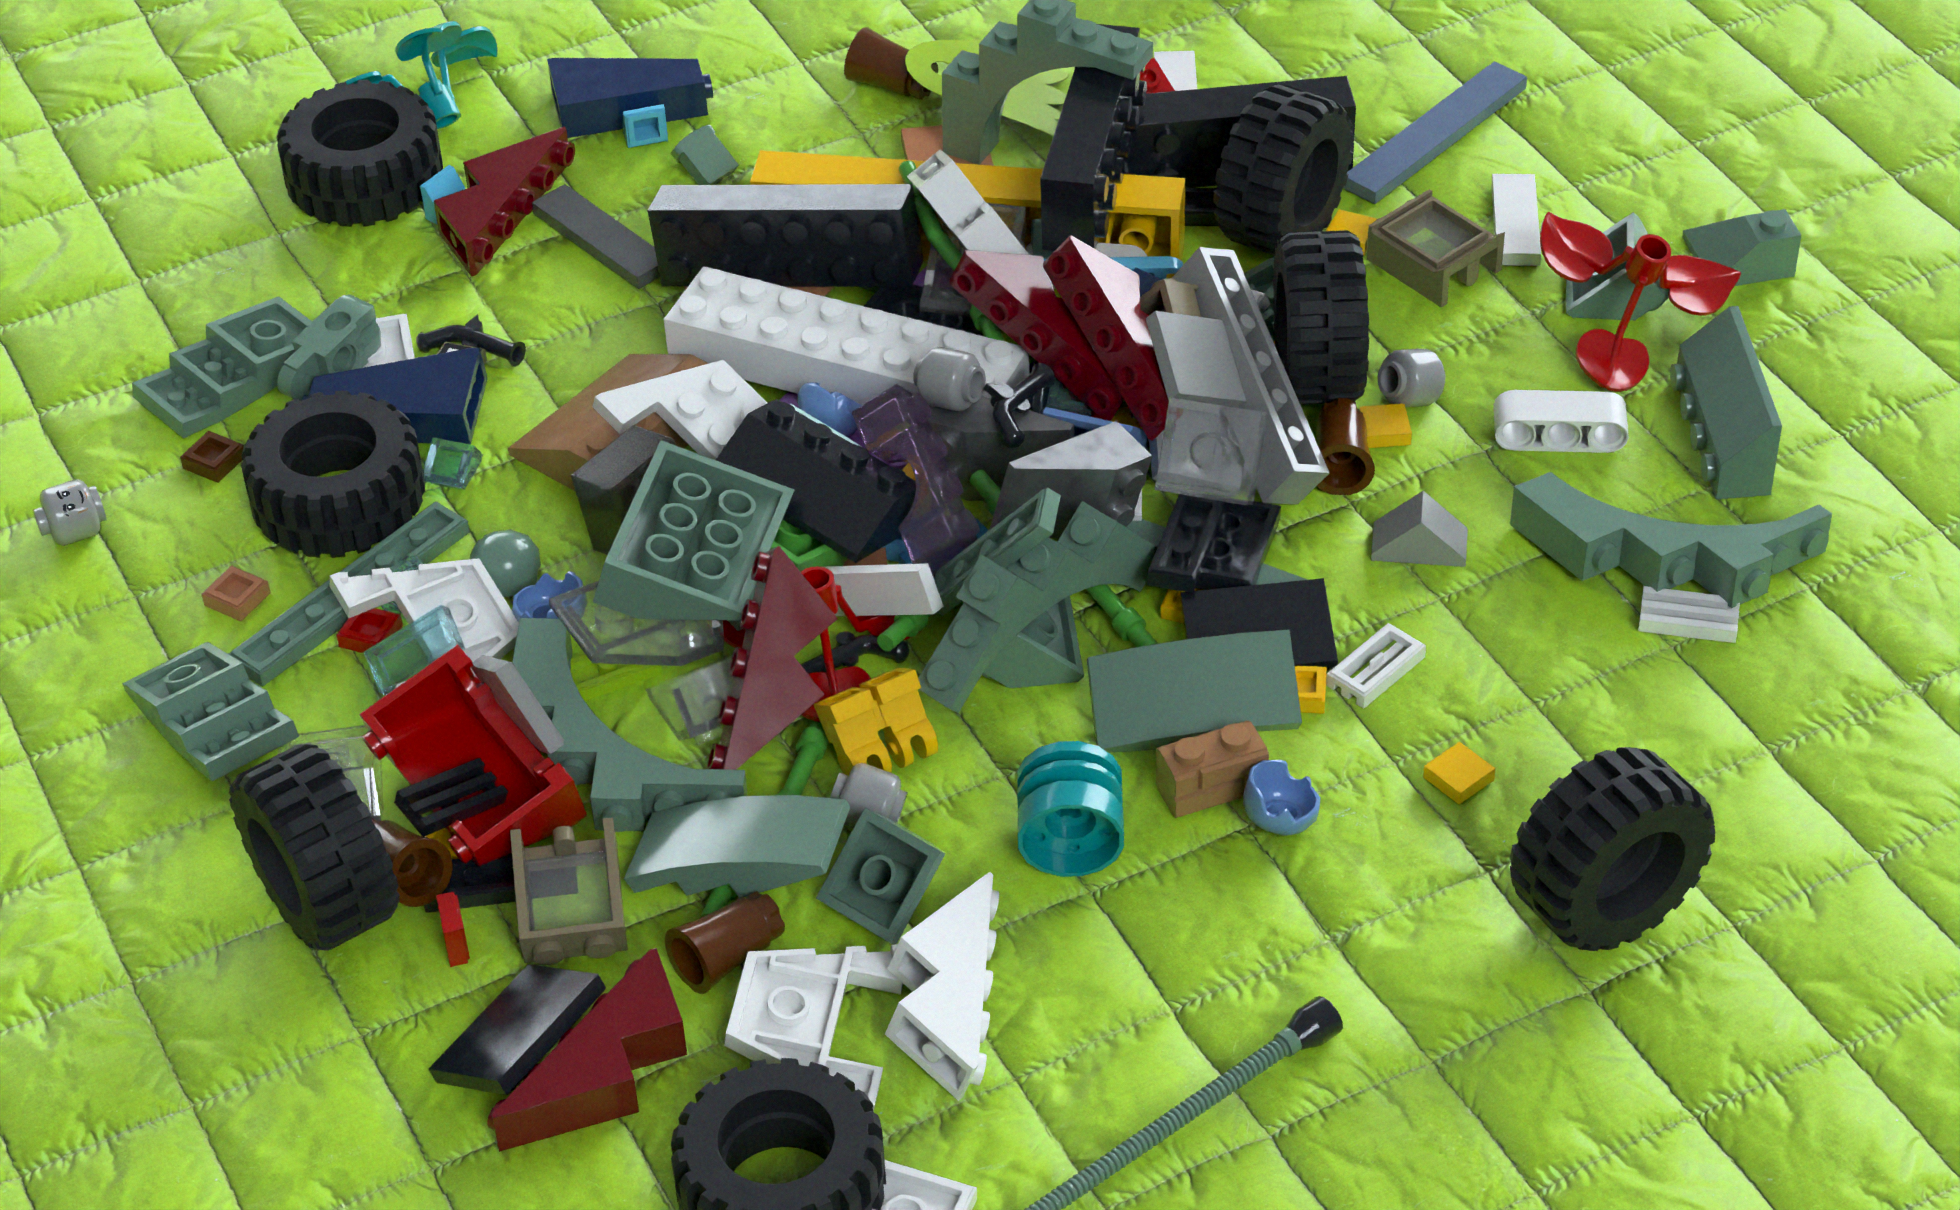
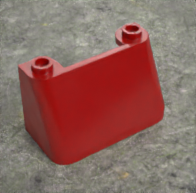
[359,644,587,866]

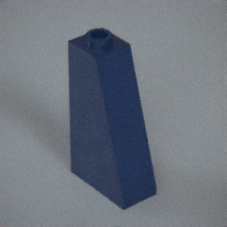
[547,58,713,138]
[302,348,488,445]

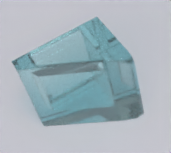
[423,438,483,490]

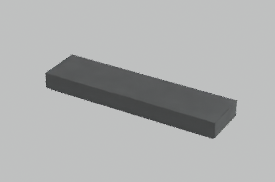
[532,184,660,289]

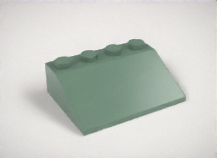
[593,440,794,620]

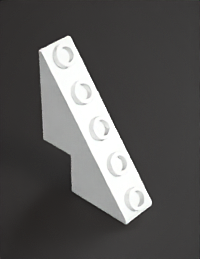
[907,149,1055,289]
[885,872,999,1101]

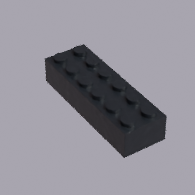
[1040,24,1147,251]
[1123,76,1356,188]
[647,184,924,287]

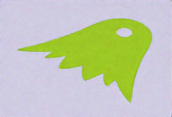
[905,39,1069,136]

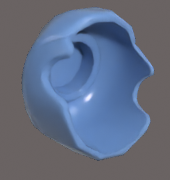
[797,382,871,437]
[512,571,585,631]
[1243,759,1321,835]

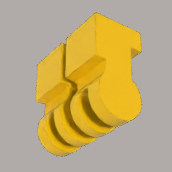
[813,668,938,776]

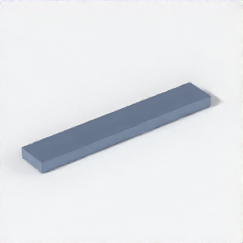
[1343,61,1527,204]

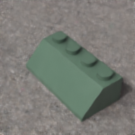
[1670,306,1782,499]

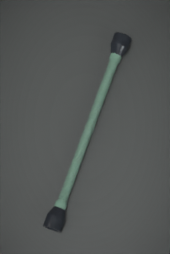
[1024,996,1343,1210]

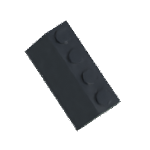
[716,399,922,563]

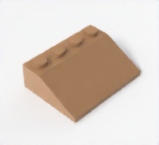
[508,354,709,509]

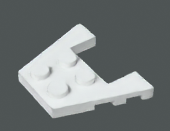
[592,360,767,460]
[329,558,519,688]
[724,944,903,1112]

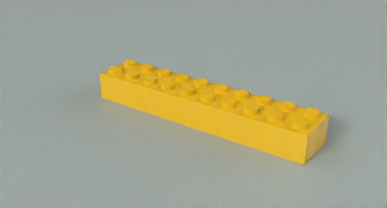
[750,150,1185,278]

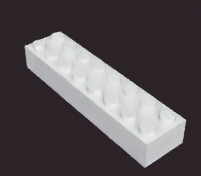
[664,266,1030,426]

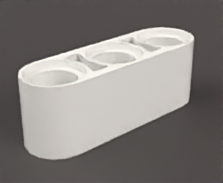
[1494,390,1629,453]

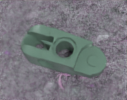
[277,294,381,401]

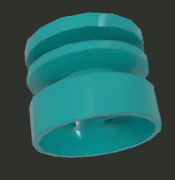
[1017,741,1124,877]

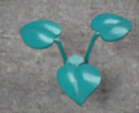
[345,21,497,129]

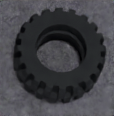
[277,80,443,227]
[1213,84,1353,256]
[1273,230,1369,405]
[241,391,425,558]
[229,743,400,951]
[1510,747,1716,951]
[671,1058,886,1210]

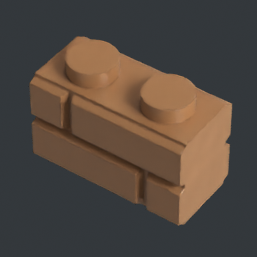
[1156,720,1269,818]

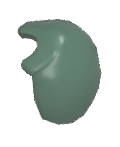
[470,529,541,597]

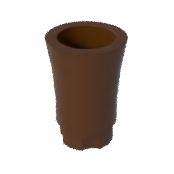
[844,27,938,100]
[1316,398,1375,495]
[371,818,453,907]
[665,891,785,994]

